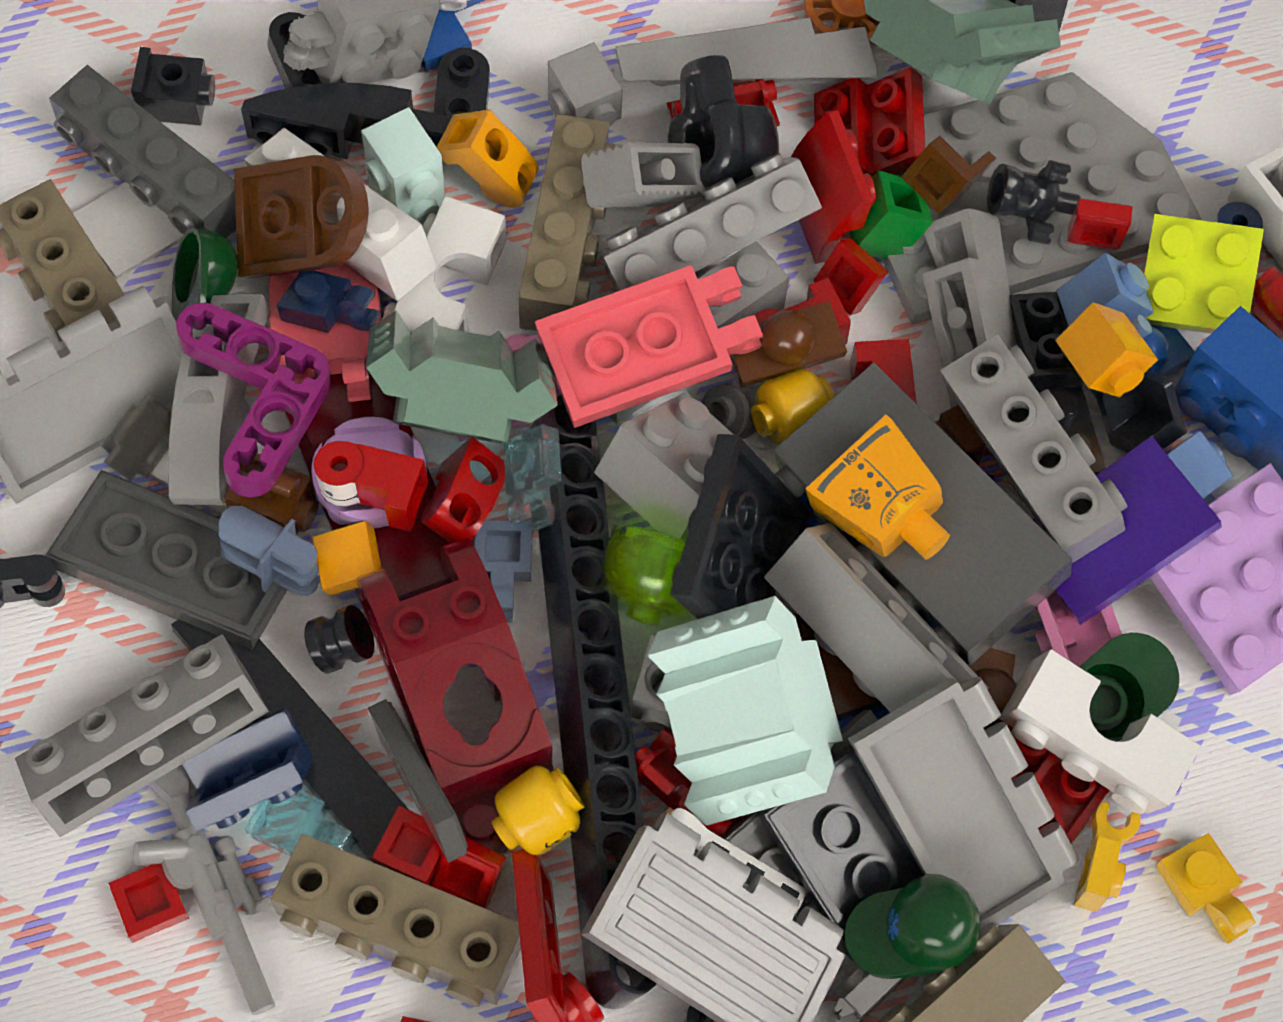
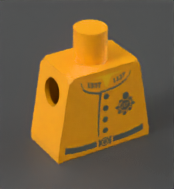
[806,414,950,560]

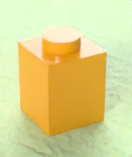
[1055,302,1158,398]

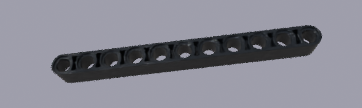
[529,394,657,1010]

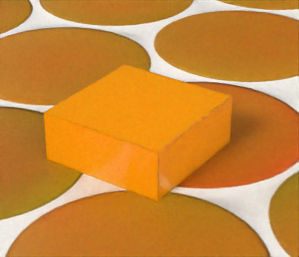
[313,521,381,596]

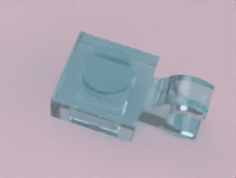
[504,424,561,531]
[244,791,355,857]

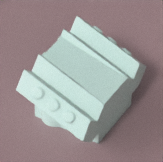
[647,596,843,826]

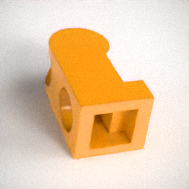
[436,109,539,208]

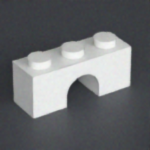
[382,196,506,332]
[999,649,1201,814]

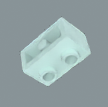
[361,107,445,227]

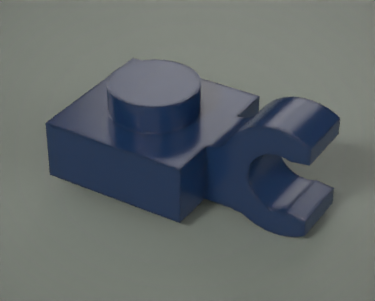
[276,270,381,333]

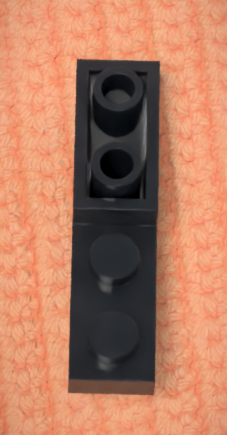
[241,83,452,162]
[1009,292,1106,475]

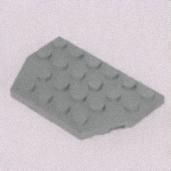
[882,72,1202,325]

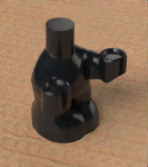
[987,160,1081,244]

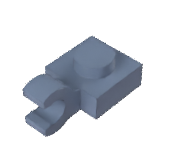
[475,520,532,623]

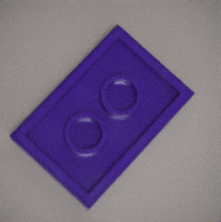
[1032,436,1222,625]

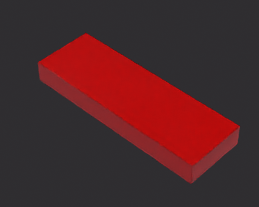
[512,849,567,1022]

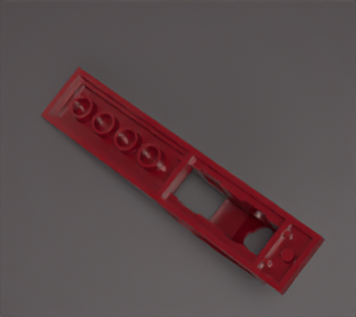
[284,372,554,853]

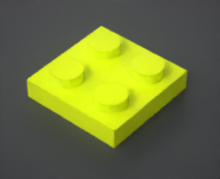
[1144,214,1264,333]

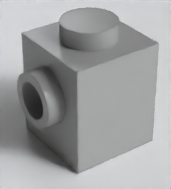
[548,42,623,127]

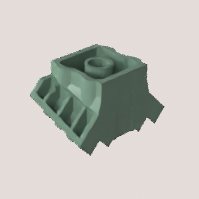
[864,0,1061,104]
[366,311,558,443]

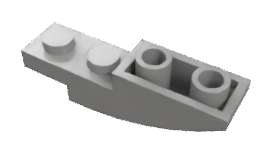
[168,294,270,505]

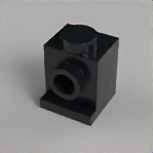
[131,47,215,126]

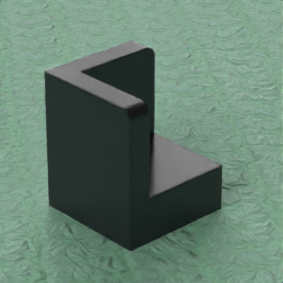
[1096,369,1187,453]

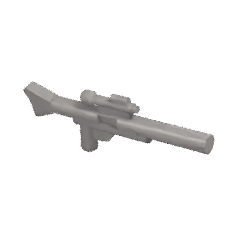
[133,765,275,1015]

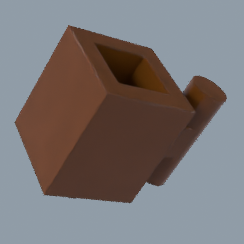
[224,453,319,535]

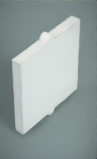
[73,182,184,279]

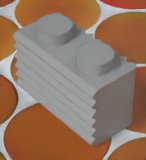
[581,142,705,208]

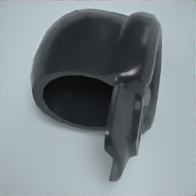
[667,55,779,189]

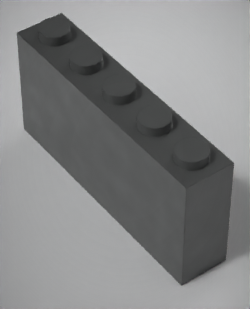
[773,363,1072,666]

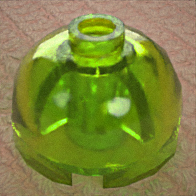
[603,525,691,626]

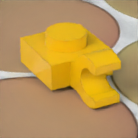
[1073,801,1141,912]
[1156,833,1256,944]

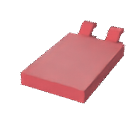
[269,263,382,402]
[535,265,763,428]

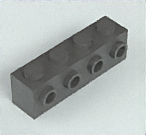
[49,65,236,238]

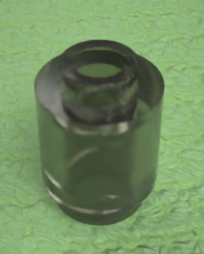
[101,394,172,481]

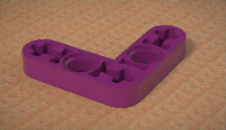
[176,302,331,498]

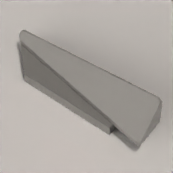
[615,17,877,86]
[922,208,1017,408]

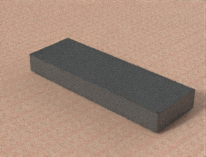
[368,699,468,863]

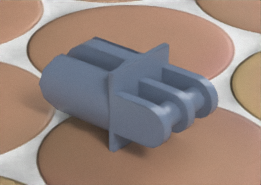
[219,506,318,596]

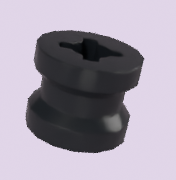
[304,605,375,674]

